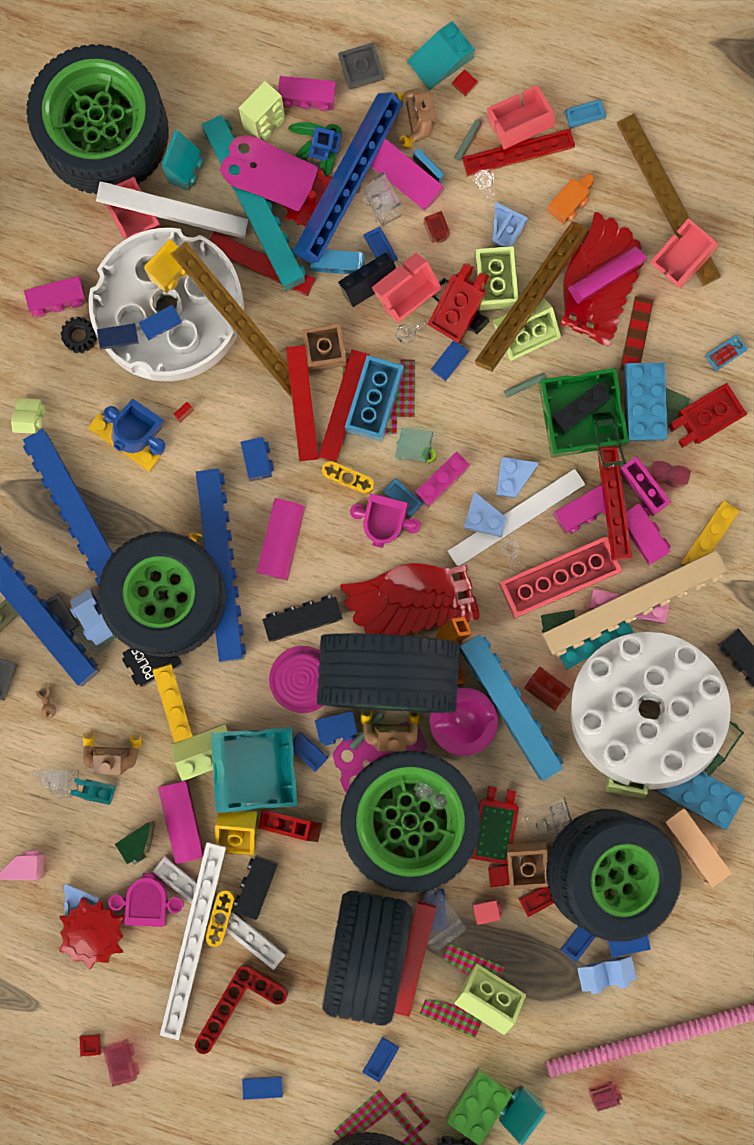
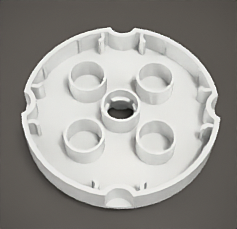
[89,228,244,382]
[570,632,731,789]

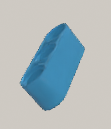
[309,250,365,274]

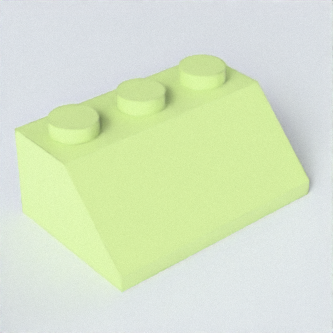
[493,298,561,361]
[171,724,228,781]
[454,963,526,1035]

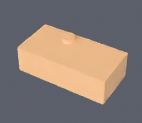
[659,807,732,887]

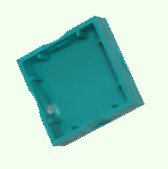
[211,727,297,812]

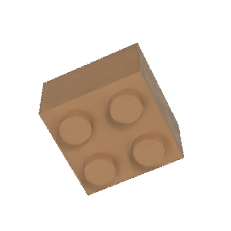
[302,324,347,372]
[507,841,548,890]

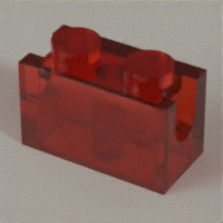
[524,666,571,711]

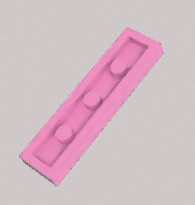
[589,589,669,624]

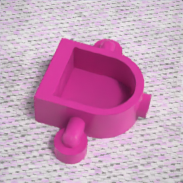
[350,494,421,548]
[108,873,184,927]

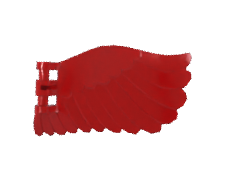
[560,212,644,346]
[340,563,480,636]

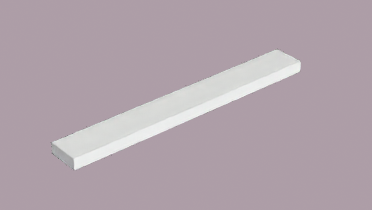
[96,181,248,238]
[447,469,585,567]
[152,856,286,970]

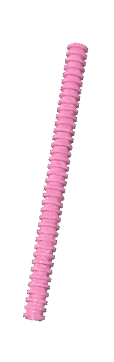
[546,1002,754,1078]

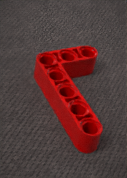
[195,964,288,1054]

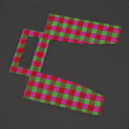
[343,359,415,434]
[420,943,504,1038]
[334,1090,431,1145]

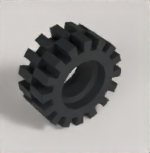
[60,317,97,353]

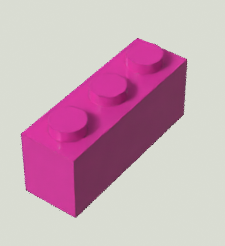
[278,76,336,111]
[24,276,87,317]
[415,451,470,508]
[620,456,671,517]
[553,484,605,534]
[626,503,671,566]

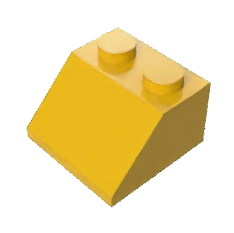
[144,238,187,294]
[215,811,258,855]

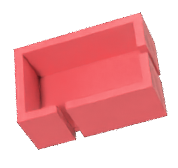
[487,85,555,149]
[105,177,161,240]
[650,218,720,289]
[371,253,442,323]

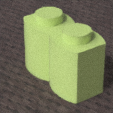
[11,398,45,433]

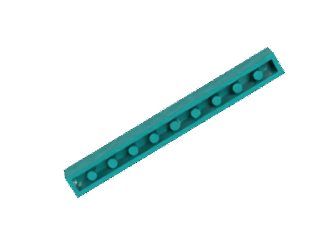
[201,114,306,291]

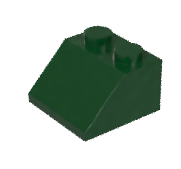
[115,821,155,865]

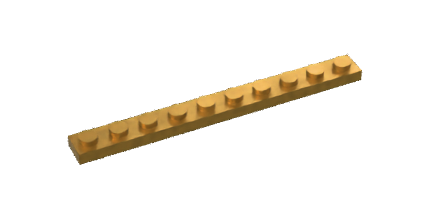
[617,114,721,286]
[475,221,589,372]
[171,241,292,399]

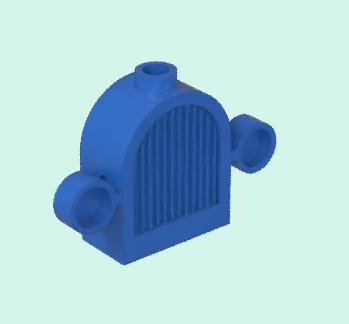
[103,398,166,455]

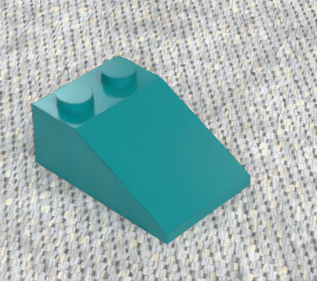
[407,21,475,90]
[161,130,204,191]
[499,1086,547,1145]

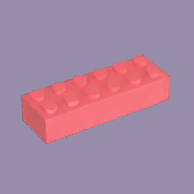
[499,537,622,619]

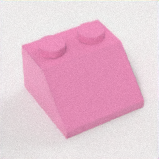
[0,850,45,880]

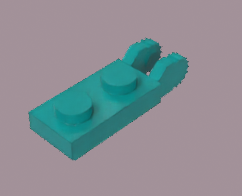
[70,778,116,805]

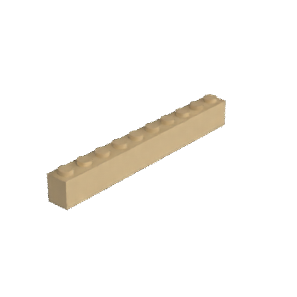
[541,550,727,657]

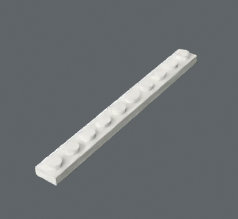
[160,842,227,1040]

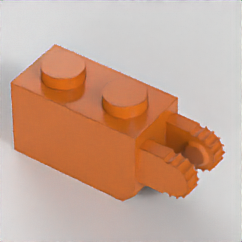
[547,174,594,225]

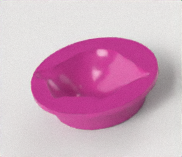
[269,646,323,713]
[430,688,498,756]

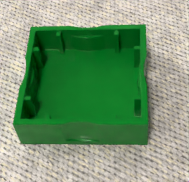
[538,368,629,458]

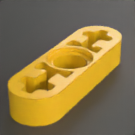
[322,461,374,494]
[206,890,235,947]

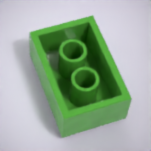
[446,1068,513,1145]

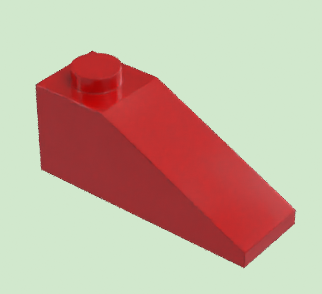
[258,809,322,842]

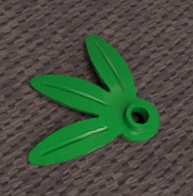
[288,122,342,177]

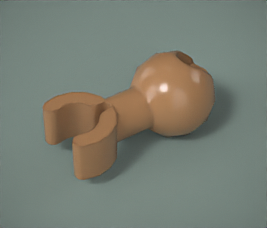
[36,687,56,718]

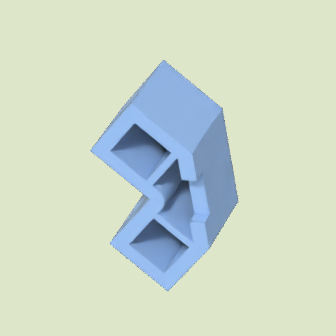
[70,588,114,645]
[577,956,637,994]

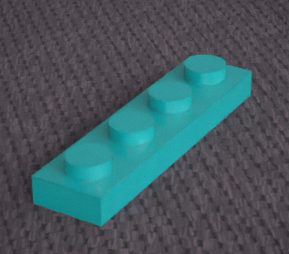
[559,620,634,670]

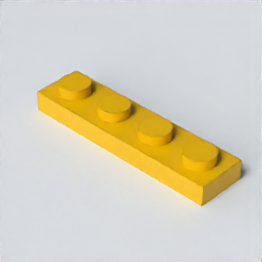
[88,413,161,472]
[680,501,739,566]
[152,663,193,743]

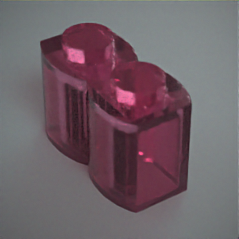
[649,461,691,488]
[103,1039,140,1087]
[588,1081,623,1112]

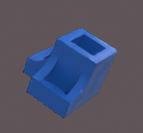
[308,127,342,161]

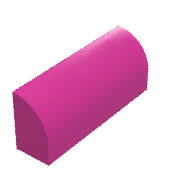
[370,139,445,210]
[568,246,647,305]
[257,498,305,581]
[158,781,204,864]

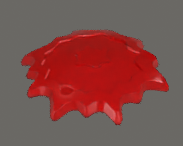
[282,169,333,227]
[59,898,125,969]

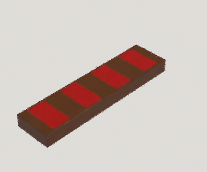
[620,296,654,371]

